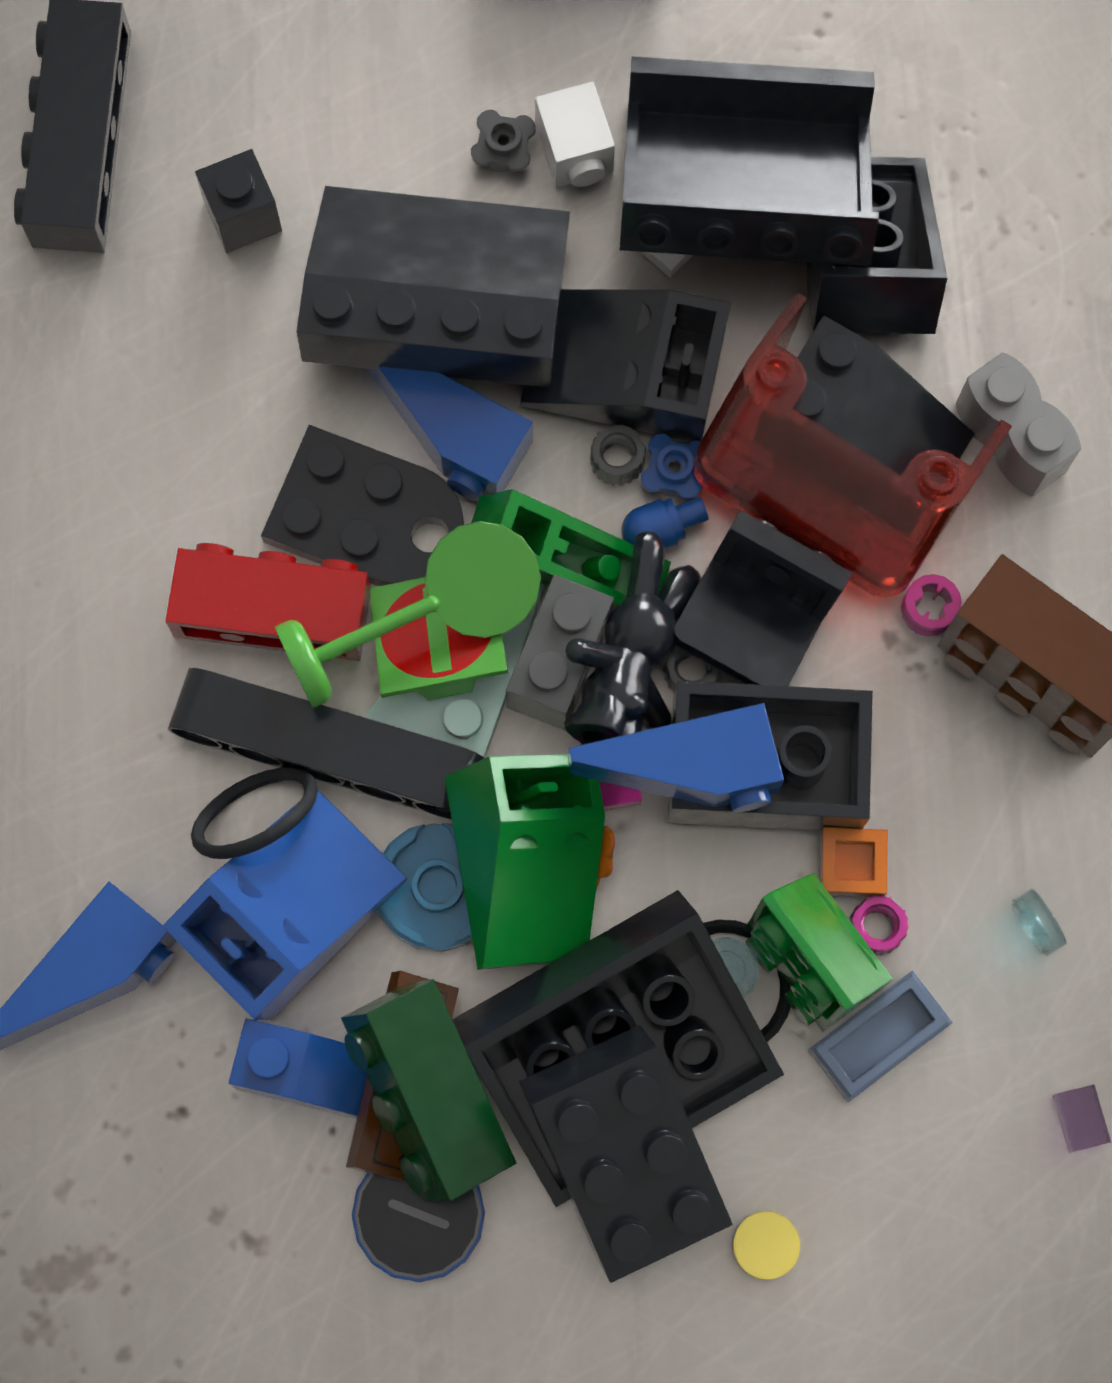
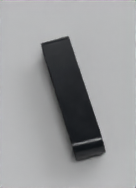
[168,668,485,820]

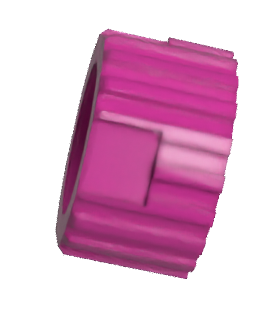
[850,895,909,956]

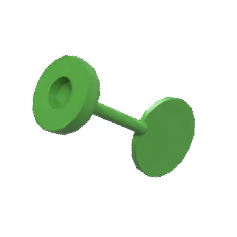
[275,521,541,708]

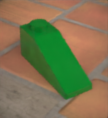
[471,489,671,610]

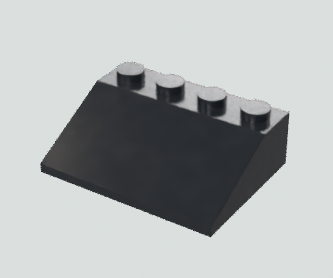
[296,186,570,388]
[452,890,784,1207]

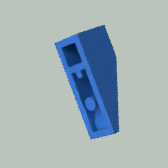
[367,367,533,501]
[568,703,784,812]
[0,881,176,1050]
[228,1018,367,1119]

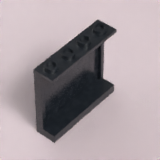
[619,56,879,266]

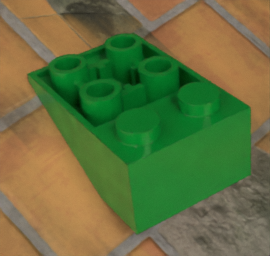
[445,754,605,970]
[745,873,893,1032]

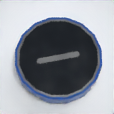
[351,1173,485,1282]

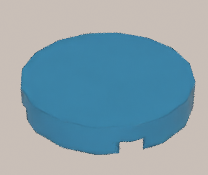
[378,823,472,952]

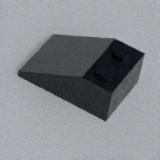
[807,157,948,335]
[753,316,975,535]

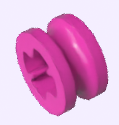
[901,574,962,637]

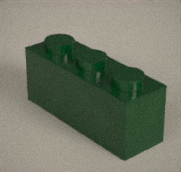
[341,979,517,1201]

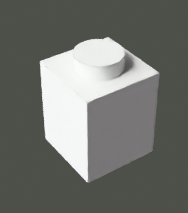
[535,81,615,188]

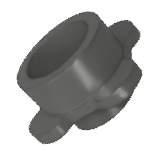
[471,110,536,172]

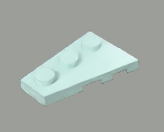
[364,583,545,758]

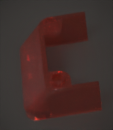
[693,292,1012,597]

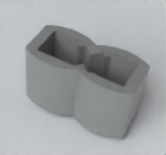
[956,352,1081,497]

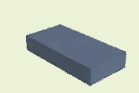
[808,970,953,1103]

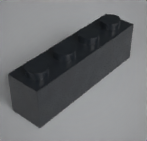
[14,0,131,253]

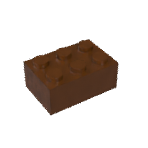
[937,554,1112,758]

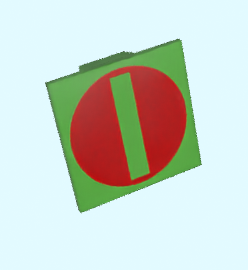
[369,577,508,701]

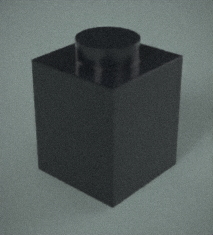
[195,149,282,253]

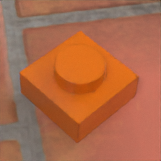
[820,827,888,897]

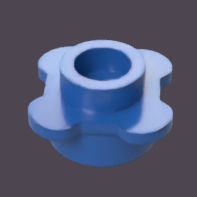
[641,434,709,500]

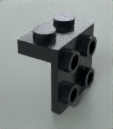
[674,510,852,686]

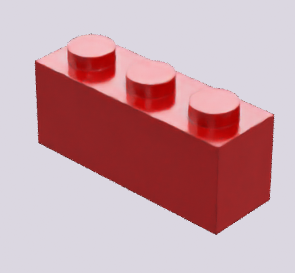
[165,543,371,661]

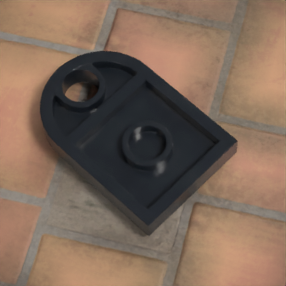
[261,425,464,586]

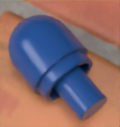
[621,497,709,550]

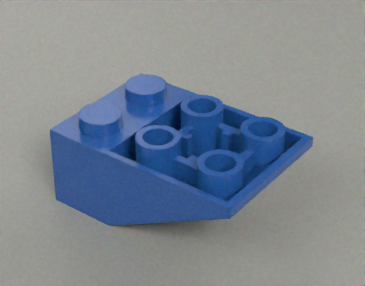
[162,790,408,1020]

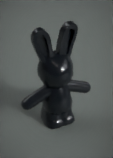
[564,531,701,745]

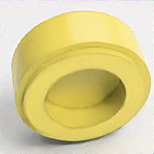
[732,1211,800,1280]

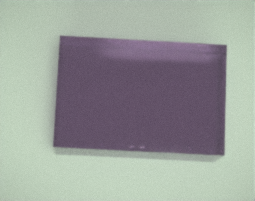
[1052,1084,1111,1153]

